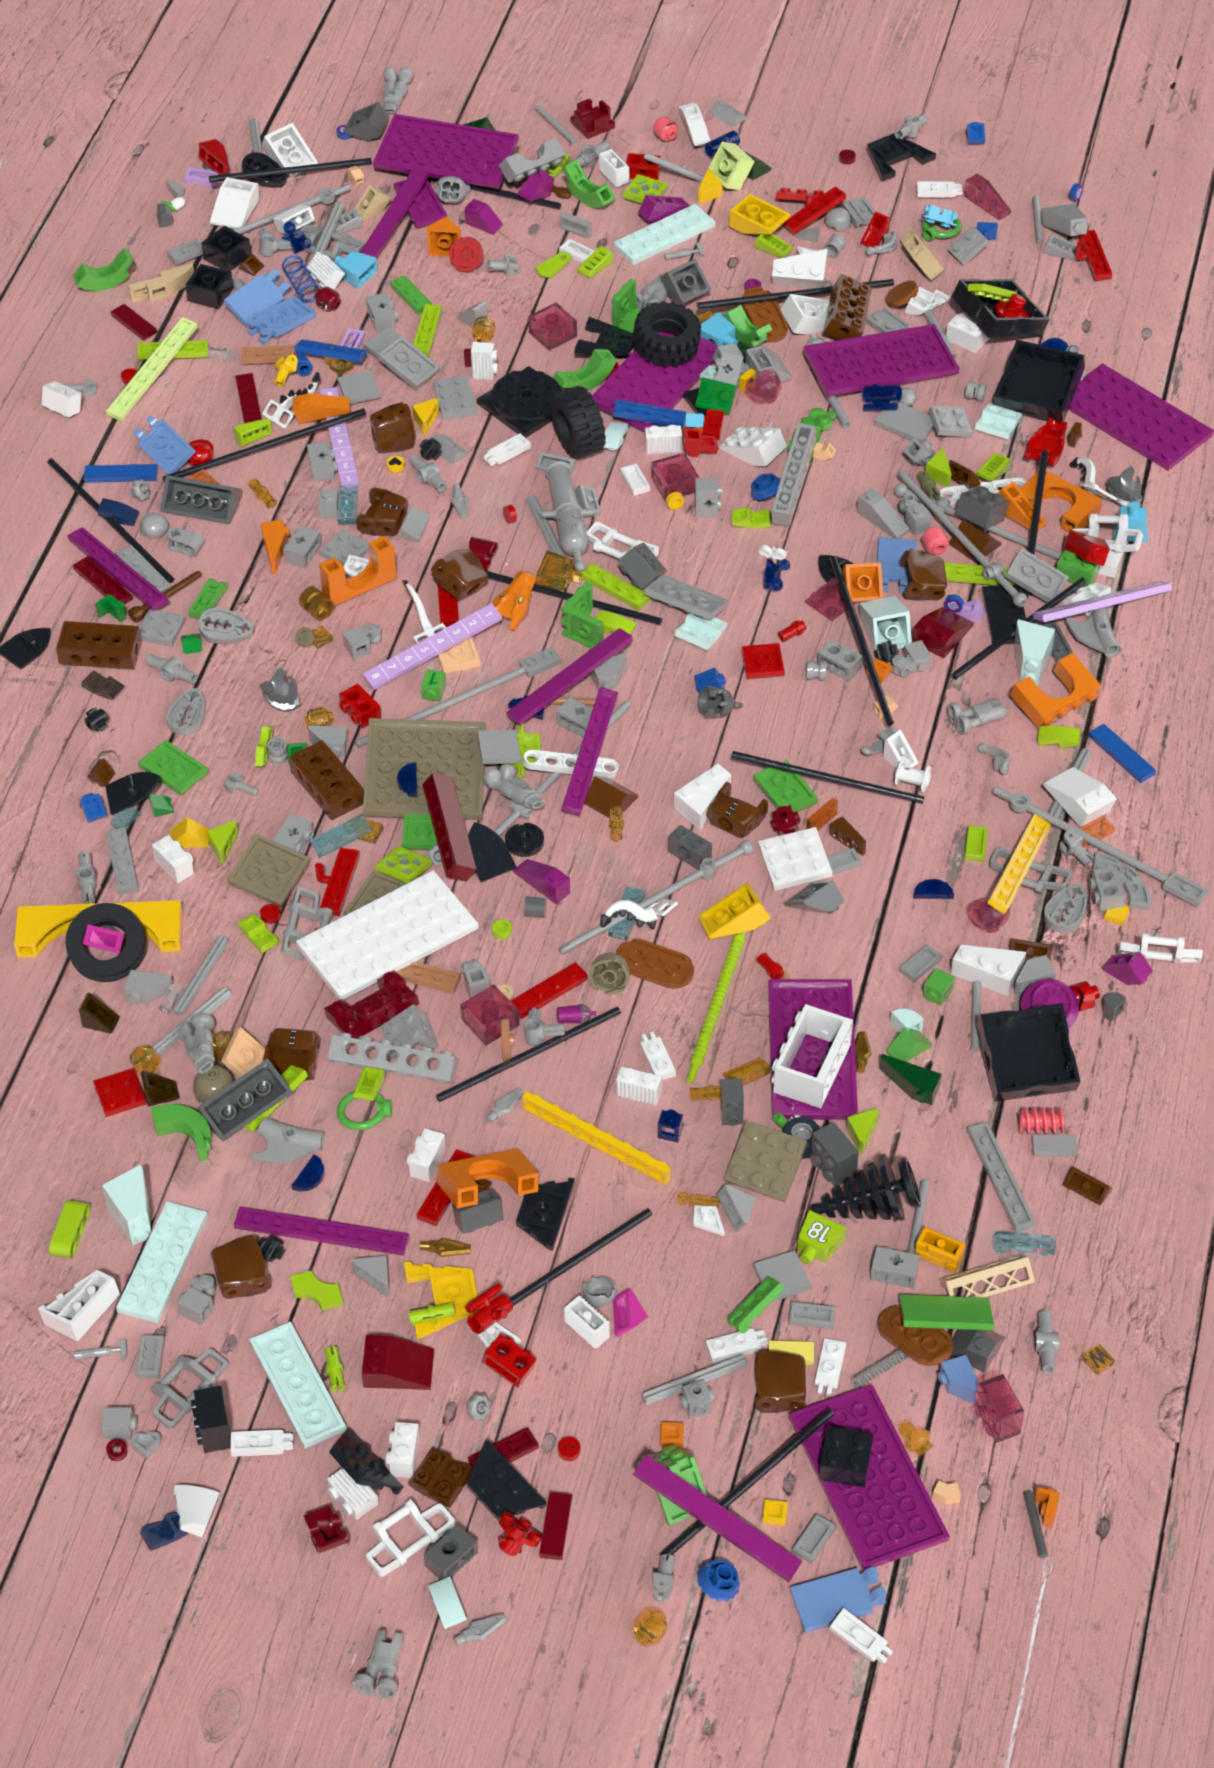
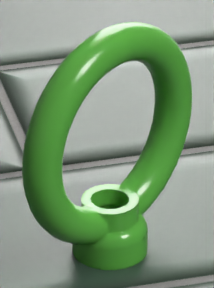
[922,213,962,242]
[336,1091,392,1130]

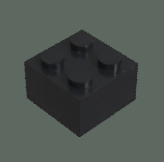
[201,225,251,271]
[185,264,233,309]
[191,1386,231,1453]
[819,1426,874,1488]

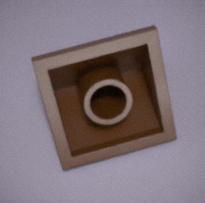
[949,520,1001,563]
[584,776,638,821]

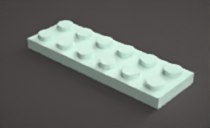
[613,204,715,265]
[116,1202,208,1324]
[249,1321,346,1449]

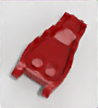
[1024,417,1068,466]

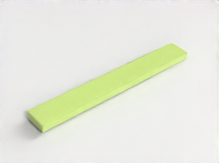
[106,317,197,421]

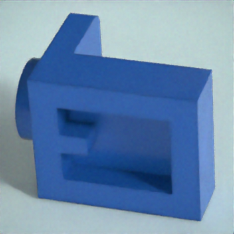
[966,122,985,145]
[976,222,998,240]
[695,667,726,693]
[79,793,107,823]

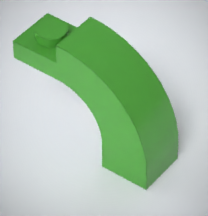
[562,159,615,208]
[73,248,133,291]
[722,305,772,347]
[553,349,617,391]
[151,1104,212,1162]

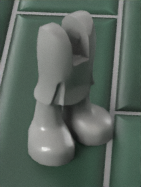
[948,699,1008,735]
[352,1629,403,1699]

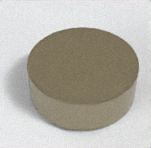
[295,627,315,647]

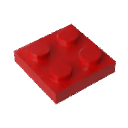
[742,643,785,679]
[93,1068,147,1117]

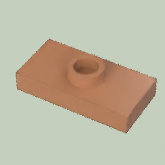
[501,1019,514,1062]

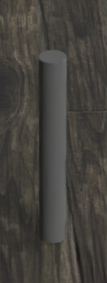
[1024,1491,1048,1558]

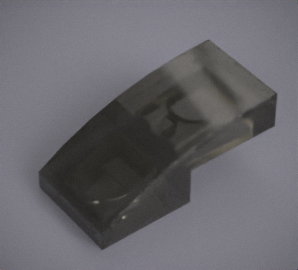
[82,670,125,700]

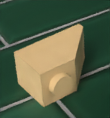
[354,184,391,222]

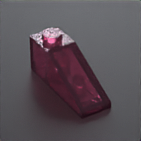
[964,173,1011,220]

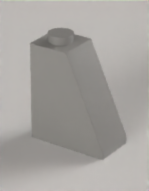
[1042,204,1087,236]

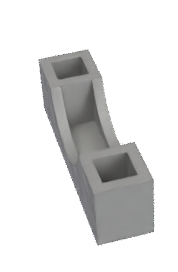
[499,138,566,183]

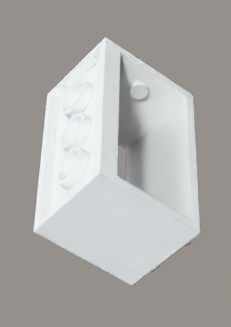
[771,1004,853,1108]

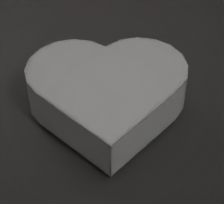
[131,1431,162,1459]

